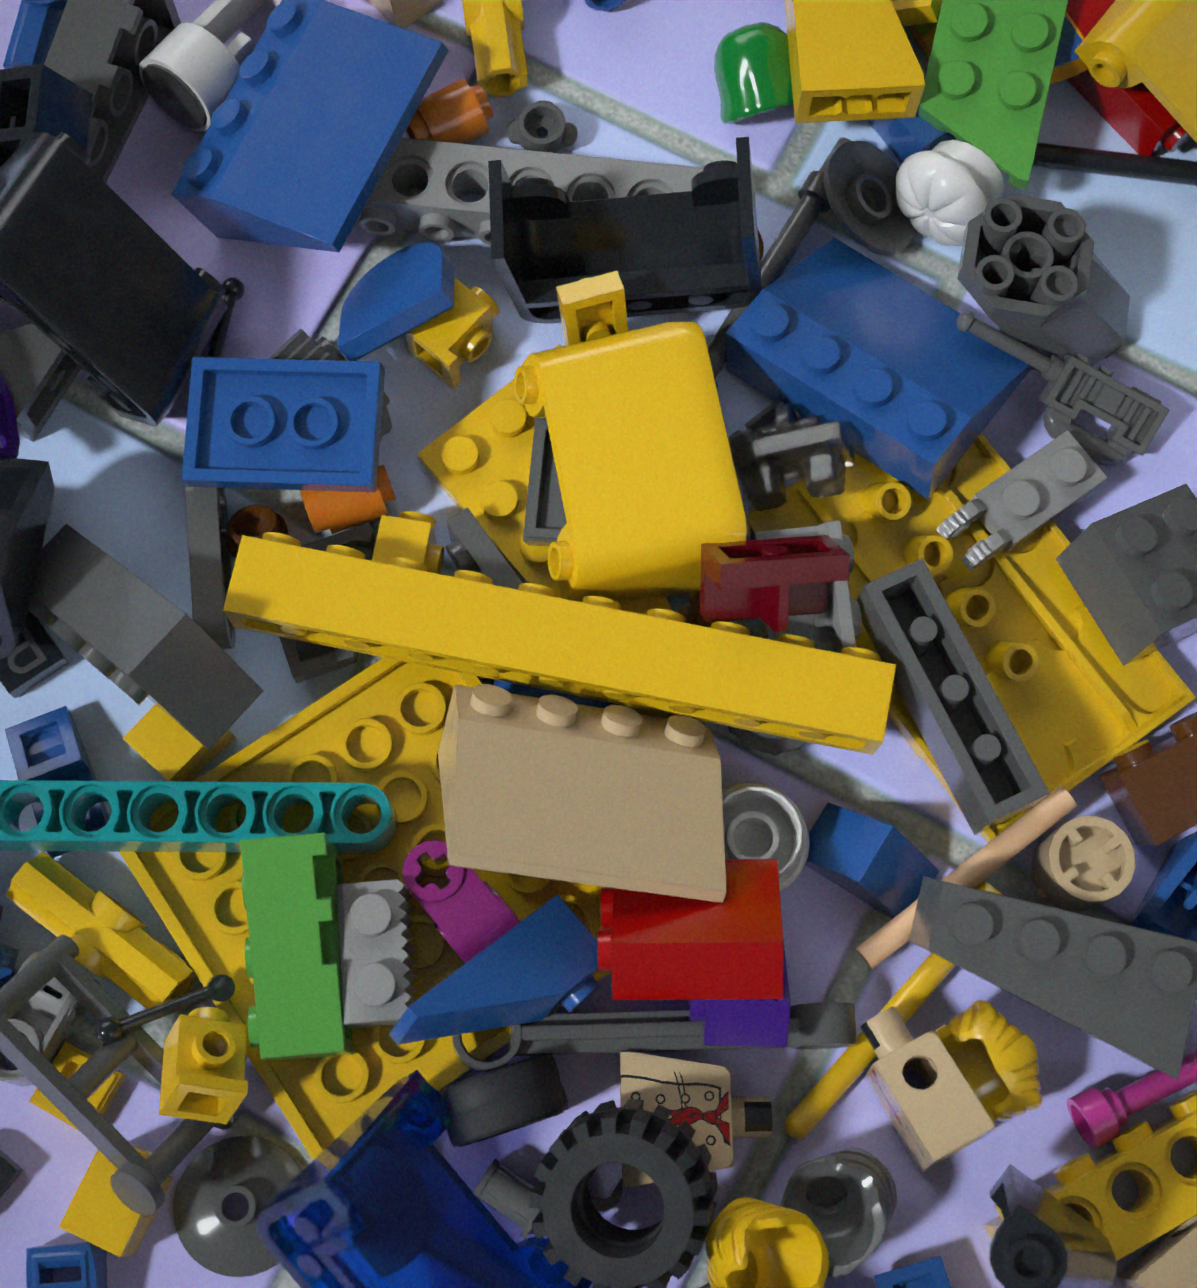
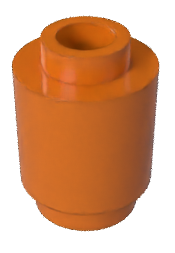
[406,78,494,144]
[299,464,396,535]

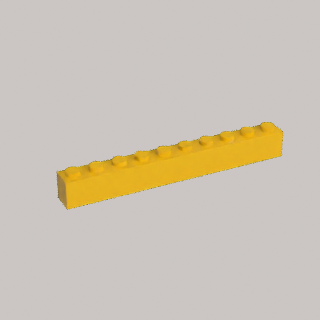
[223,532,896,755]

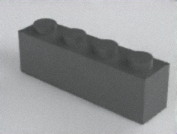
[857,558,1050,836]

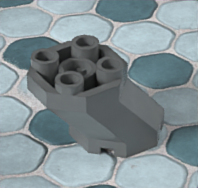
[957,194,1130,371]

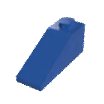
[389,894,601,1045]

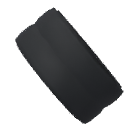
[438,1055,569,1147]

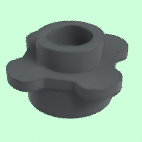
[507,100,578,153]

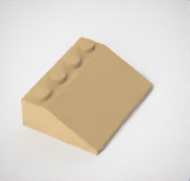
[438,684,727,903]

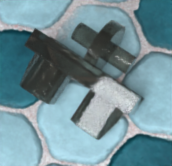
[730,403,856,511]

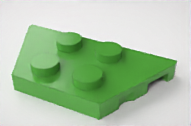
[918,0,1068,190]

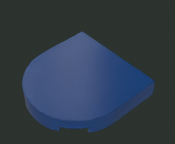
[338,242,454,361]

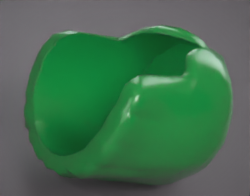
[714,22,793,124]

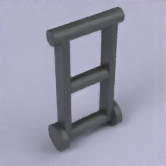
[0,935,242,1216]

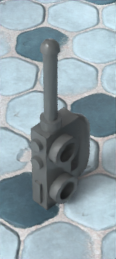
[957,312,1170,465]

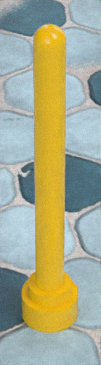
[784,881,1003,1139]

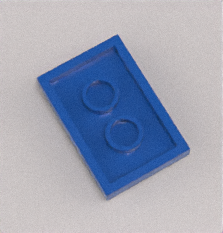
[181,357,385,492]

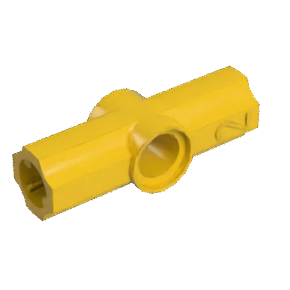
[462,0,528,98]
[5,851,196,1009]

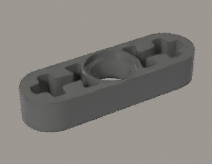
[185,484,235,650]

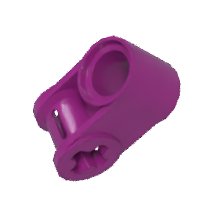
[403,840,520,964]

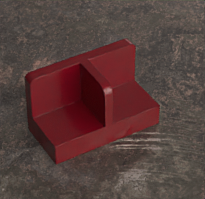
[699,535,850,632]

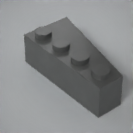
[44,0,181,183]
[28,524,264,750]
[909,876,1197,1080]

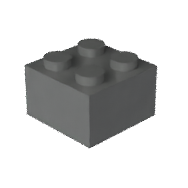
[1056,483,1197,666]

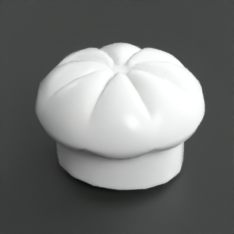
[896,140,1005,246]
[722,783,810,892]

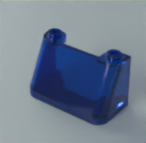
[256,1070,593,1288]

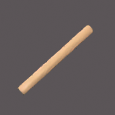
[855,786,1077,969]

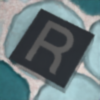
[0,611,69,698]

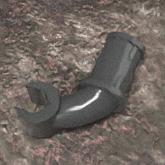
[472,1158,623,1239]

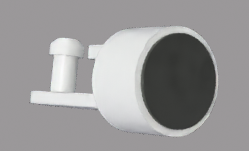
[139,0,282,132]

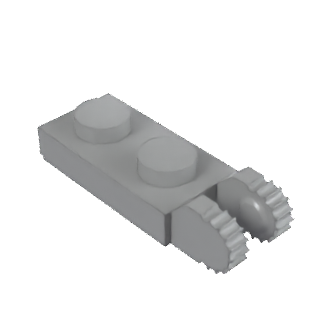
[936,430,1108,571]

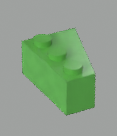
[240,833,353,1062]

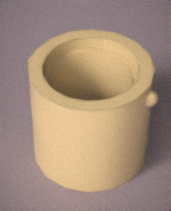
[1031,816,1136,911]

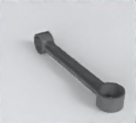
[452,1002,857,1072]

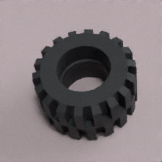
[530,1099,718,1288]

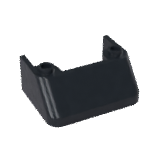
[488,137,762,324]

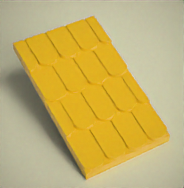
[747,433,1196,843]

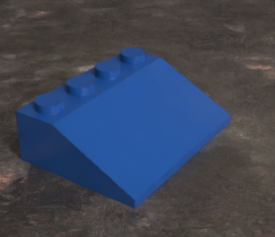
[171,0,449,252]
[726,237,1033,499]

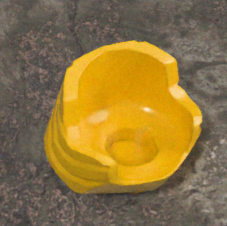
[934,1000,1042,1122]
[705,1197,830,1288]

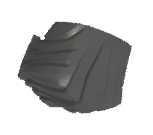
[780,1147,897,1278]

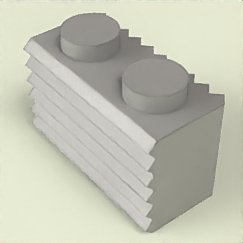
[336,879,418,1029]

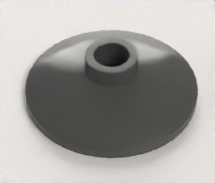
[824,141,916,254]
[173,1136,304,1277]

